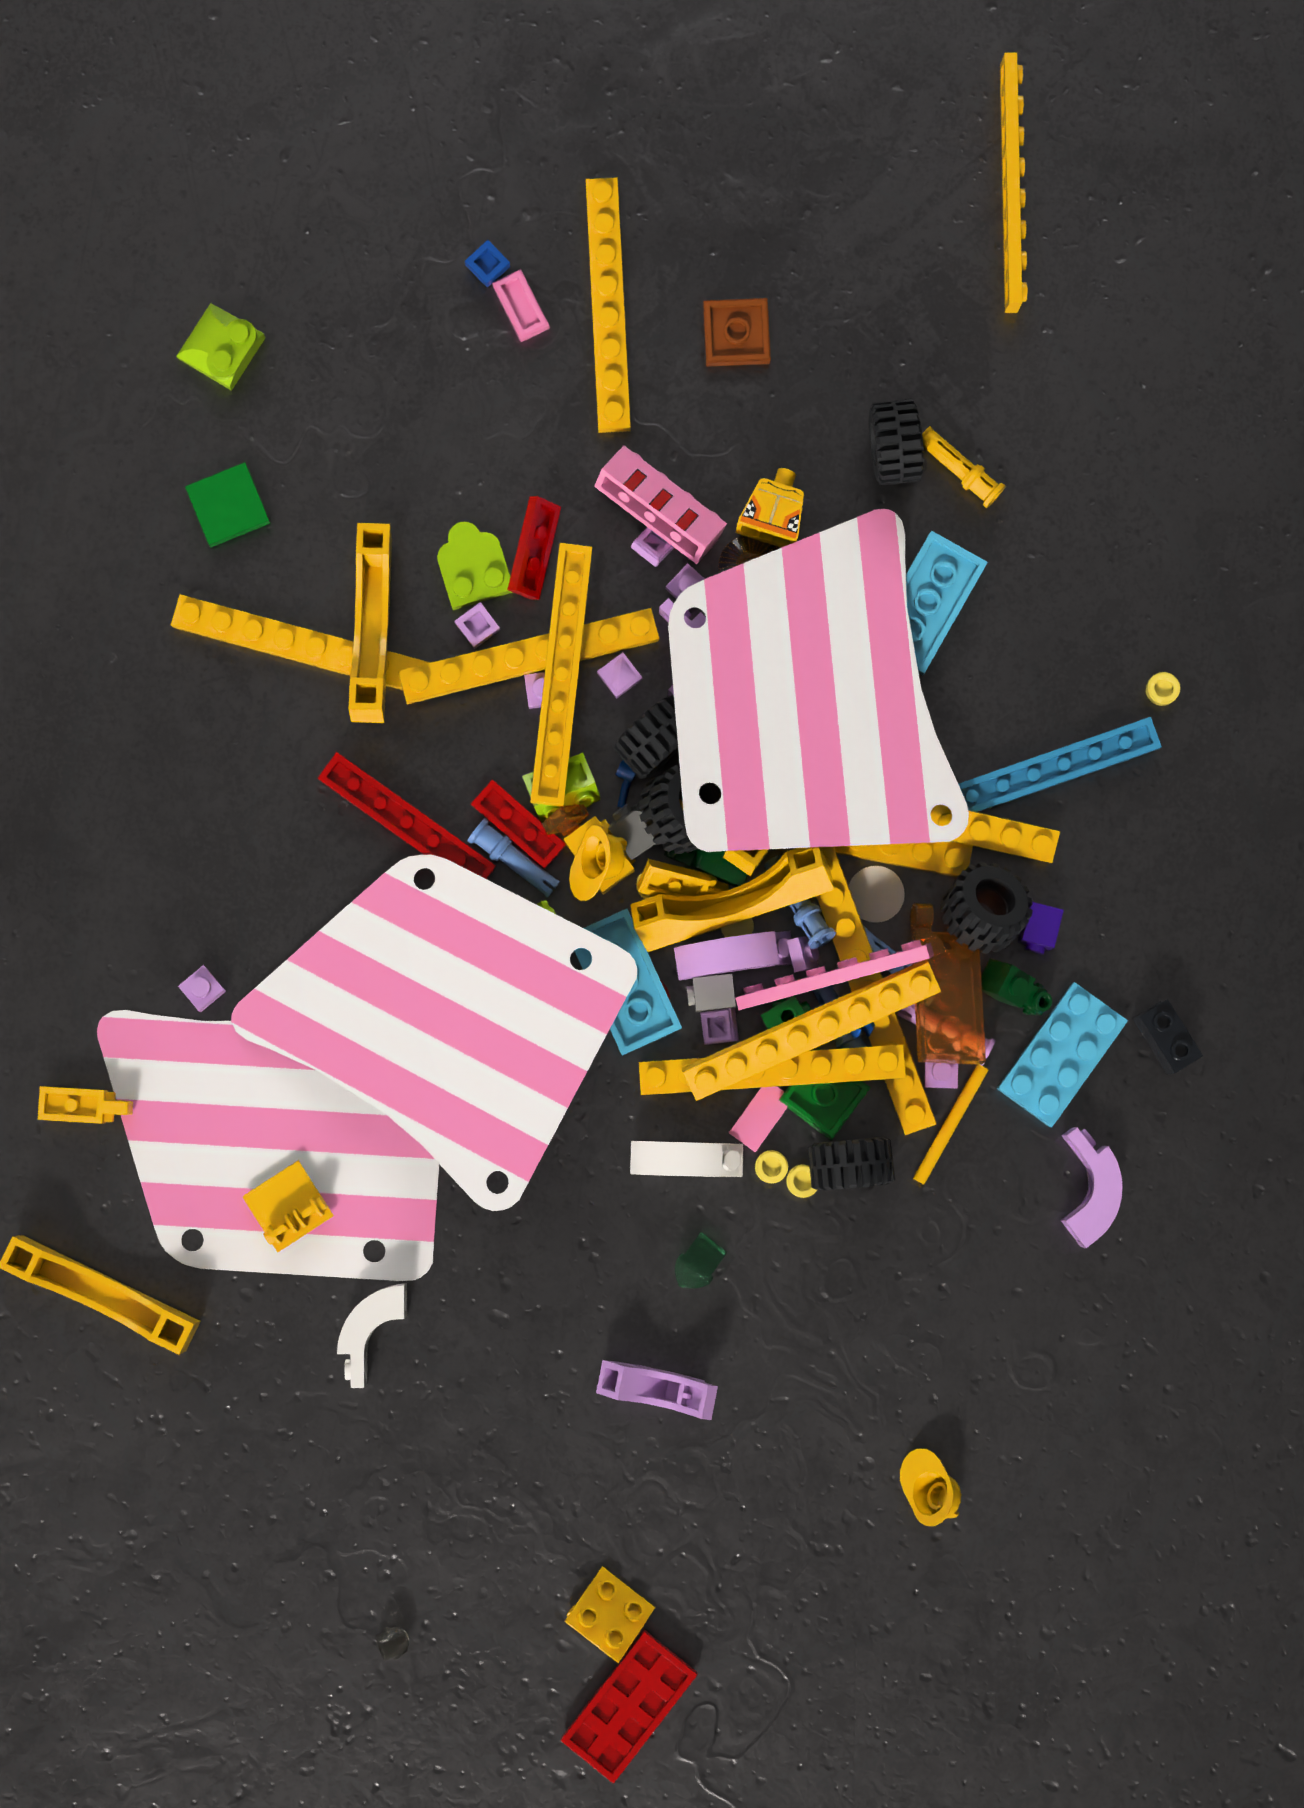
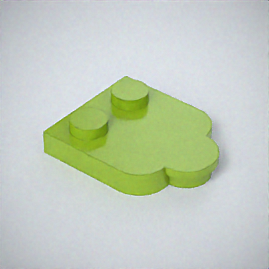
[437,522,513,610]

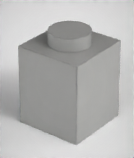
[686,974,736,1012]

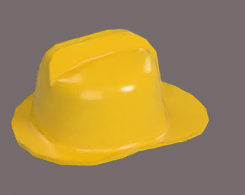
[569,825,627,901]
[900,1448,962,1526]

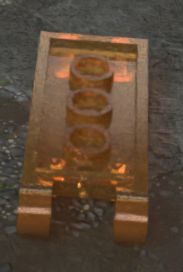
[910,903,986,1065]

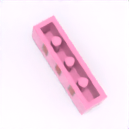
[594,446,727,564]

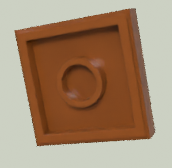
[703,298,771,367]

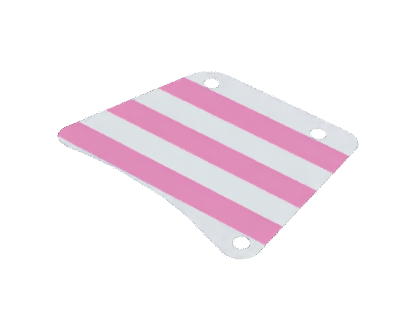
[668,509,969,852]
[231,855,637,1211]
[97,1010,439,1281]

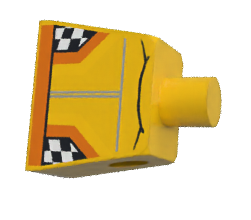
[735,468,804,548]

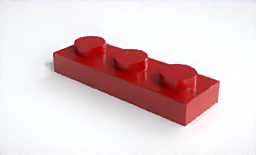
[507,496,561,600]
[471,780,566,870]

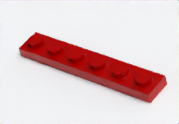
[317,752,497,880]

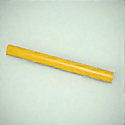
[913,1064,989,1185]

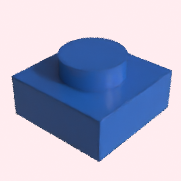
[465,240,511,288]

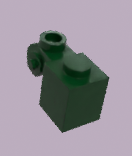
[975,958,1052,1016]

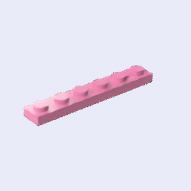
[735,939,934,1010]

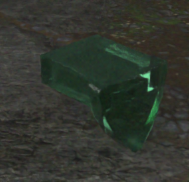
[675,1232,727,1288]

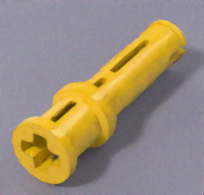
[922,426,1006,508]

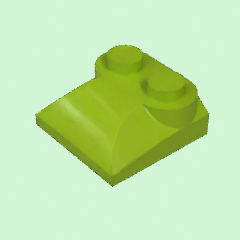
[176,303,266,391]

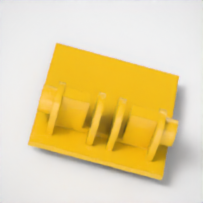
[242,1160,334,1252]
[564,1566,656,1663]

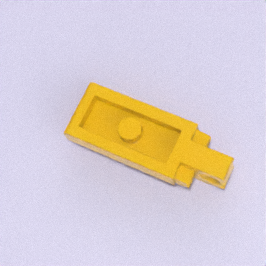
[637,859,729,896]
[38,1086,133,1124]

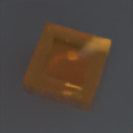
[542,804,589,836]

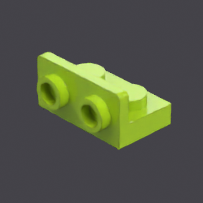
[522,753,601,823]

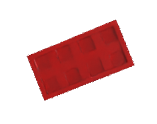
[560,1629,698,1784]

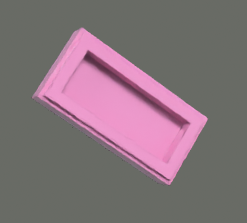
[492,269,550,342]
[728,1087,788,1152]

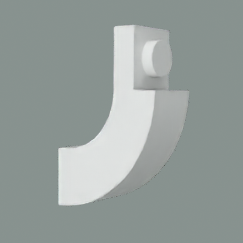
[630,1141,743,1177]
[337,1283,407,1388]

